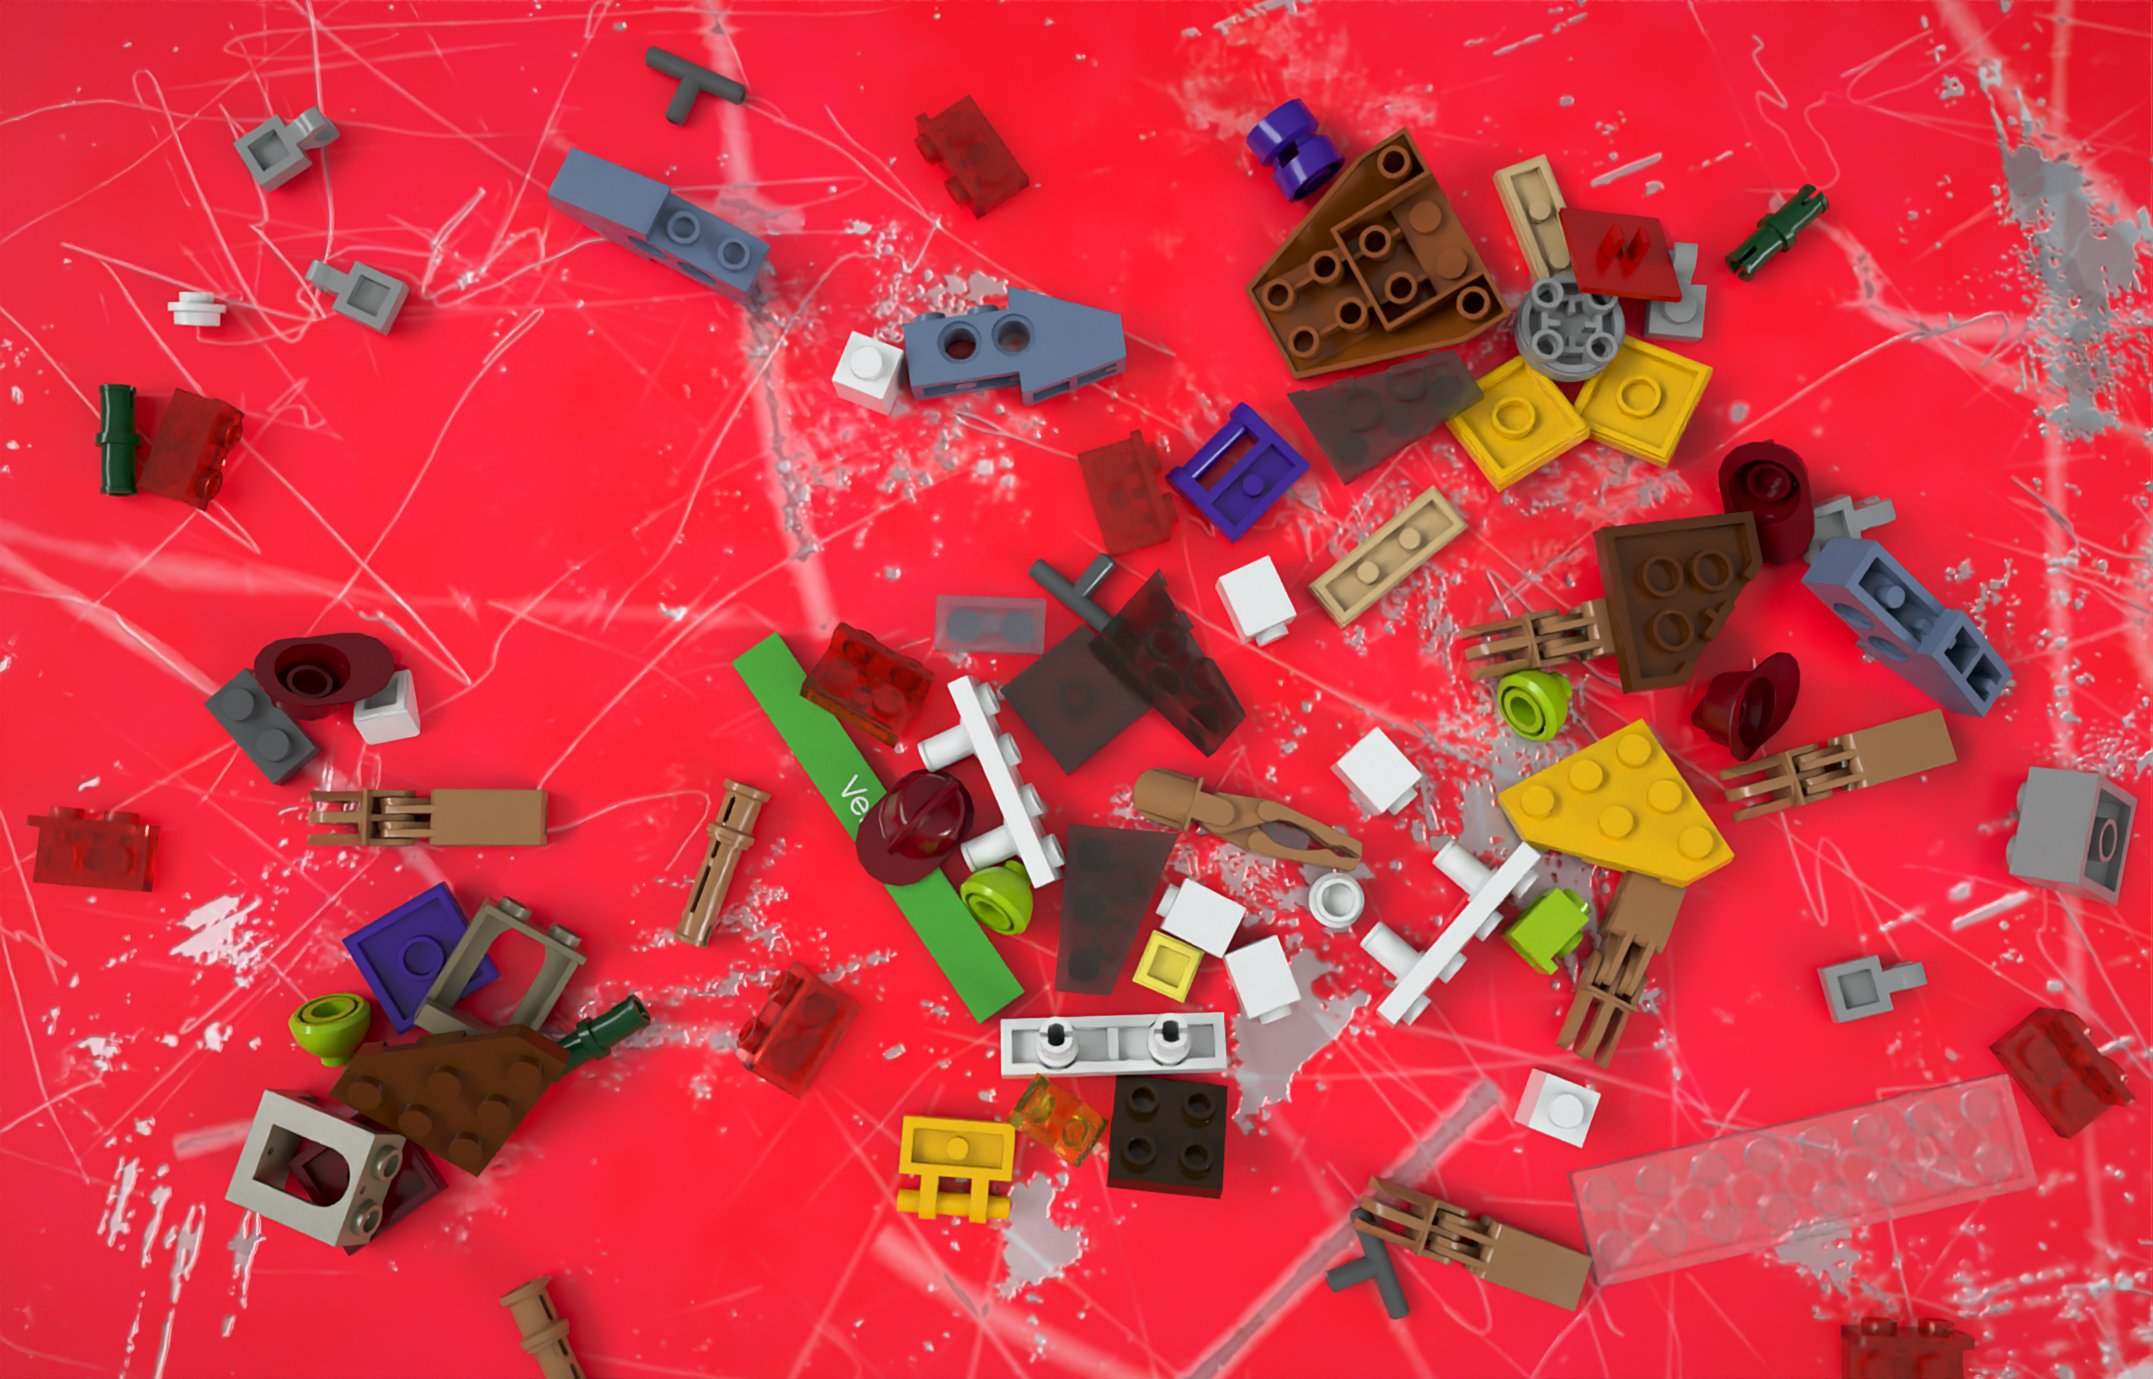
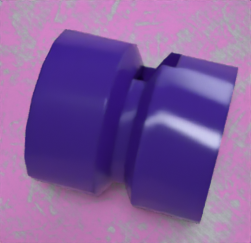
[1246,98,1346,203]

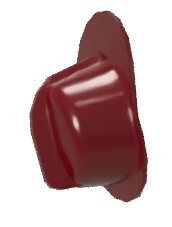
[1718,439,1815,564]
[253,633,395,721]
[1691,652,1800,761]
[855,769,974,887]

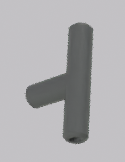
[645,46,747,126]
[1028,553,1122,640]
[1325,1207,1411,1320]

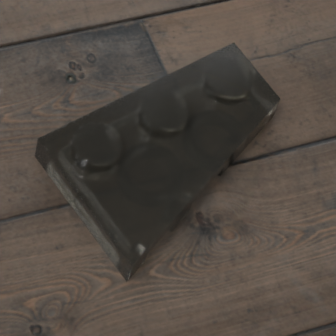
[1287,349,1484,487]
[1088,568,1247,758]
[1054,824,1179,996]

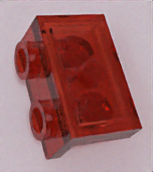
[914,94,1030,220]
[136,387,245,512]
[1077,429,1178,558]
[799,622,935,749]
[26,806,160,892]
[735,960,863,1101]
[1988,1007,2136,1139]
[1841,1316,1975,1379]

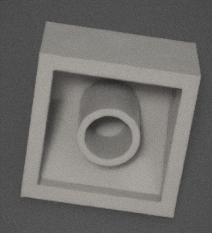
[2006,766,2137,905]

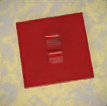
[1558,207,1683,303]

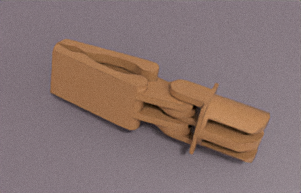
[1460,598,1616,681]
[1718,708,1958,823]
[1132,767,1362,872]
[307,789,548,847]
[1555,870,1688,1070]
[1353,1175,1593,1312]

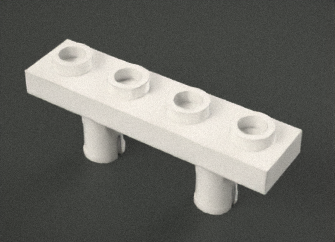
[918,675,1066,888]
[1360,838,1541,1028]
[1001,1012,1227,1079]

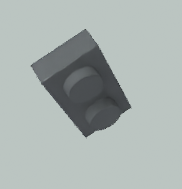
[204,667,323,786]

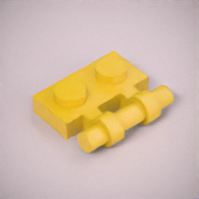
[897,1114,1016,1224]

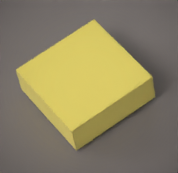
[1132,930,1205,1003]

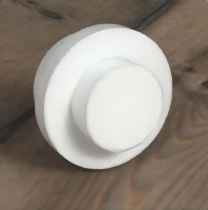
[168,292,226,326]
[1308,873,1364,928]

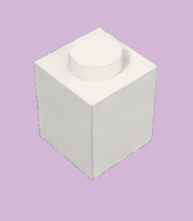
[832,331,908,416]
[1215,555,1297,647]
[1330,727,1423,816]
[1155,878,1247,959]
[1222,935,1302,1025]
[1513,1068,1601,1148]

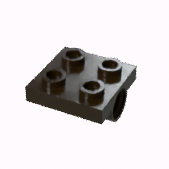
[1106,1075,1228,1199]

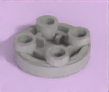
[1513,273,1625,382]

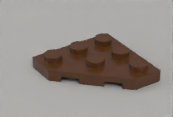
[1593,510,1763,694]
[328,1023,571,1178]

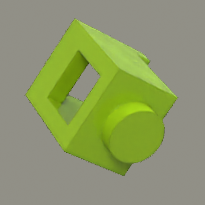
[1499,887,1591,975]

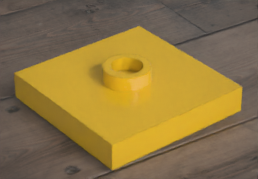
[1573,334,1713,469]
[1437,354,1591,493]

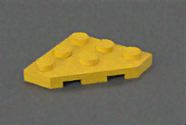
[1497,718,1735,888]

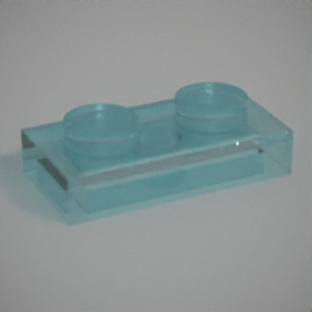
[934,595,1046,656]

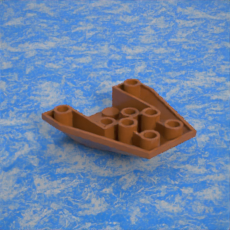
[1244,126,1512,380]

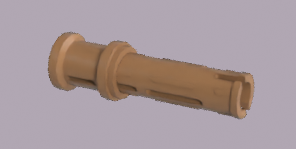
[673,778,772,948]
[498,1274,587,1379]

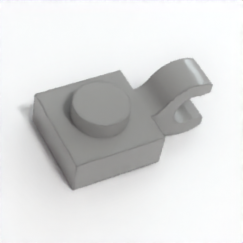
[233,106,340,193]
[1643,242,1707,343]
[304,259,410,336]
[1802,494,1897,565]
[1817,954,1928,1023]

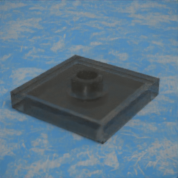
[999,622,1153,776]

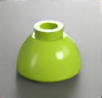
[1497,669,1572,743]
[960,860,1033,935]
[288,993,371,1067]

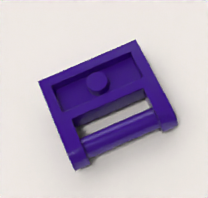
[1165,402,1311,545]

